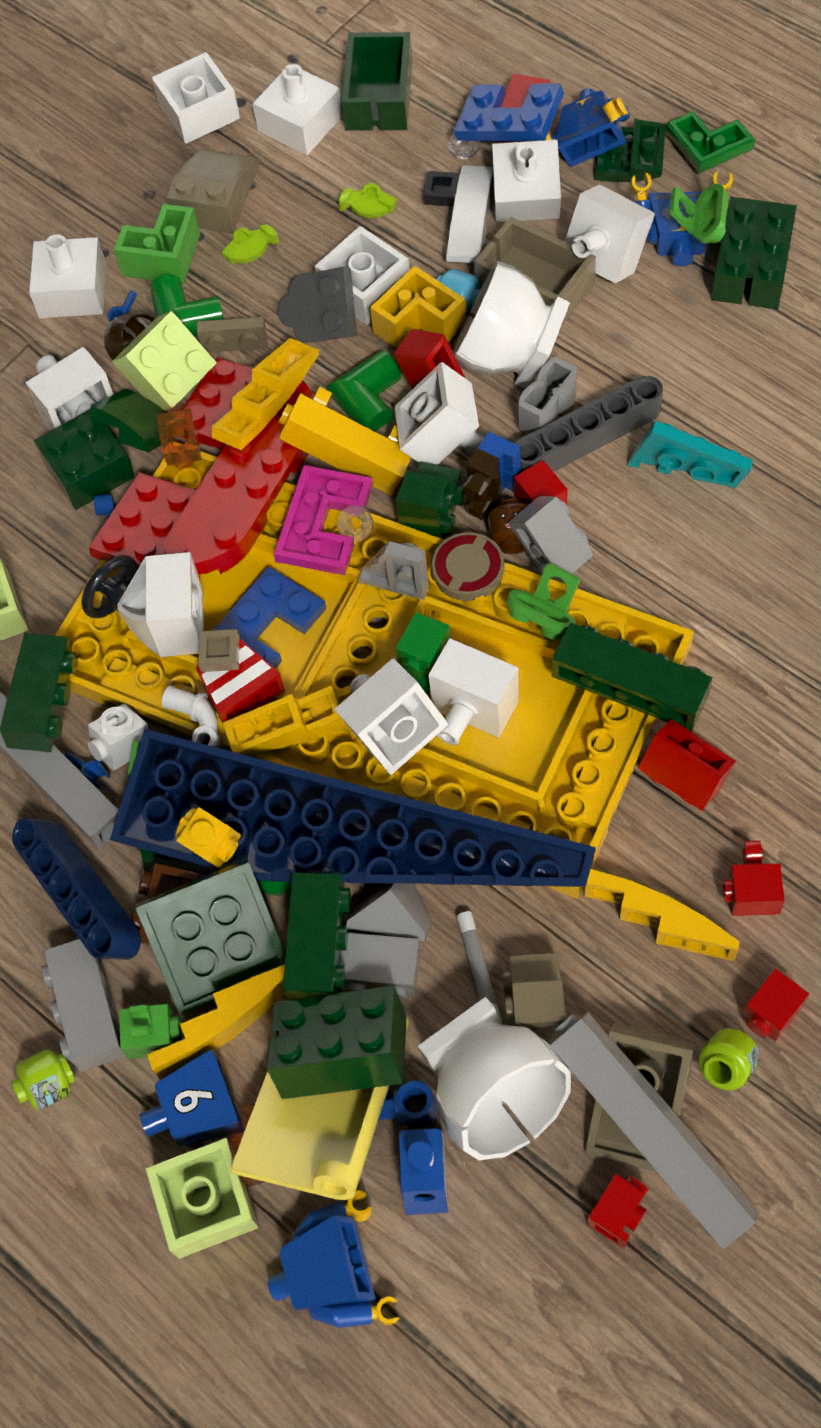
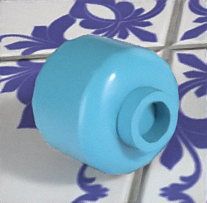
[437,269,481,317]

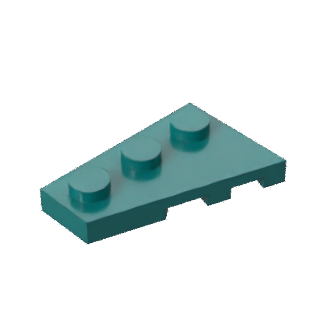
[627,420,753,488]

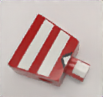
[196,639,285,726]

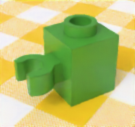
[119,1004,182,1060]

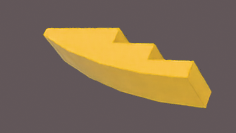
[212,338,319,450]
[223,677,371,755]
[584,869,740,962]
[147,964,285,1079]

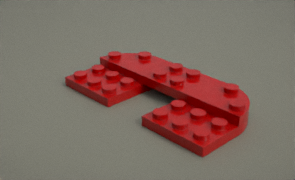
[89,357,314,580]

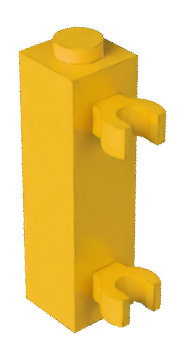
[279,387,411,495]

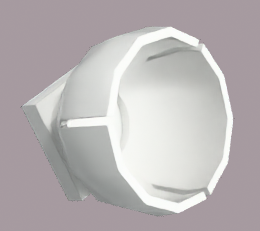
[453,261,570,389]
[418,997,571,1161]

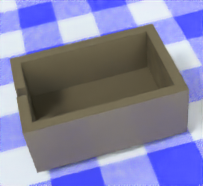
[474,217,596,328]

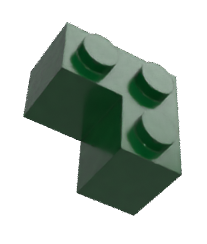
[396,461,465,540]

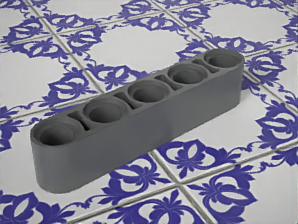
[515,376,663,472]

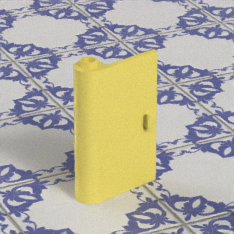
[231,1018,409,1200]

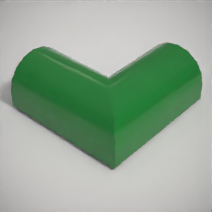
[666,111,755,174]
[150,274,224,337]
[327,349,401,432]

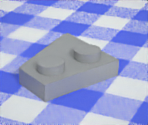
[358,541,429,600]

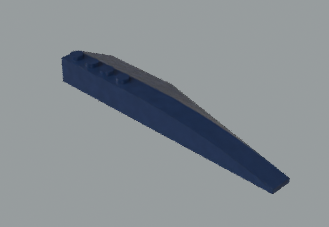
[110,729,596,887]

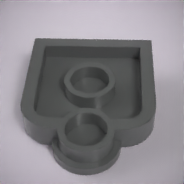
[278,267,357,342]

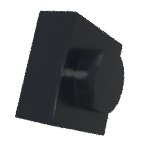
[423,171,460,206]

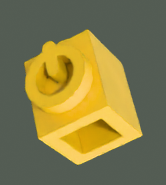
[175,807,241,868]

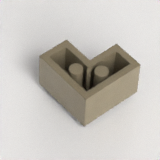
[502,953,566,1044]

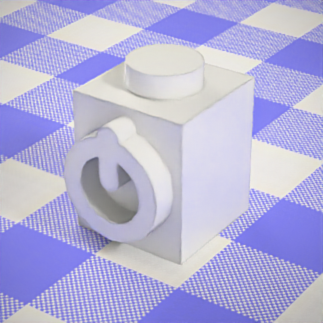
[88,703,148,771]

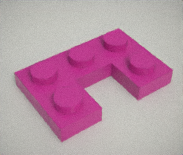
[274,465,373,575]

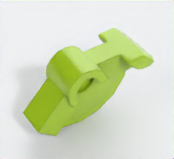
[339,183,397,218]
[221,224,279,265]

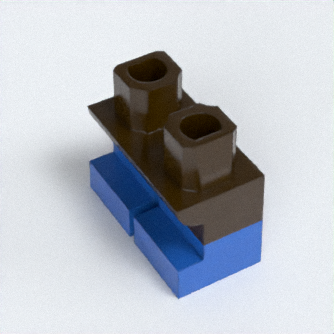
[463,432,521,520]

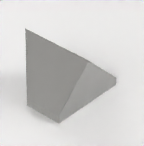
[347,884,432,941]

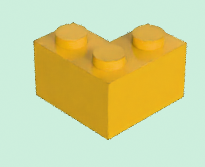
[370,266,467,349]

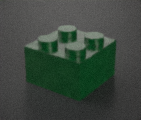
[34,410,135,511]

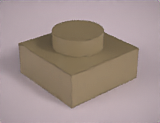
[199,629,239,672]

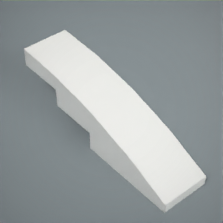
[446,165,493,263]

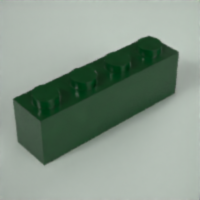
[551,622,713,732]

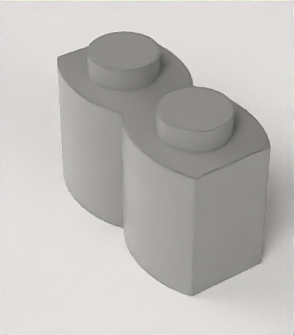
[519,357,577,434]

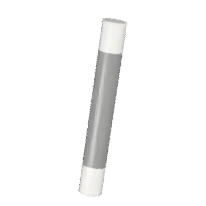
[457,911,503,1024]

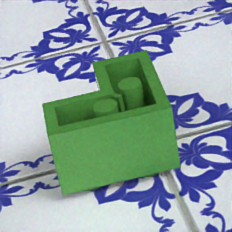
[114,204,200,284]

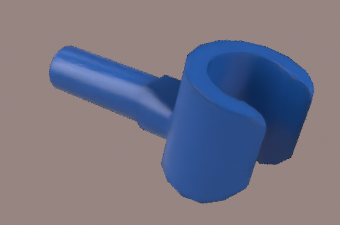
[107,291,137,322]
[94,494,116,519]
[64,752,110,789]

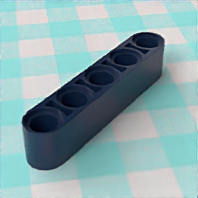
[12,818,141,960]

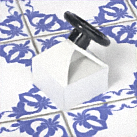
[81,552,204,657]

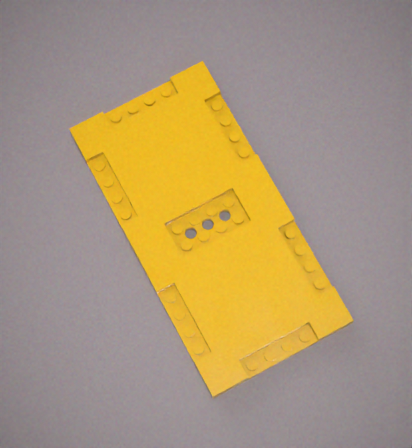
[55,442,694,899]

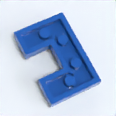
[454,83,564,141]
[213,566,326,669]

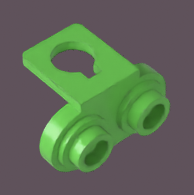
[669,184,728,244]
[506,563,580,640]

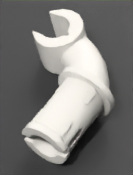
[162,685,223,749]

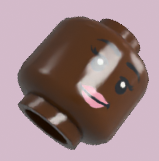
[488,498,528,554]

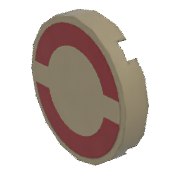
[432,532,505,601]

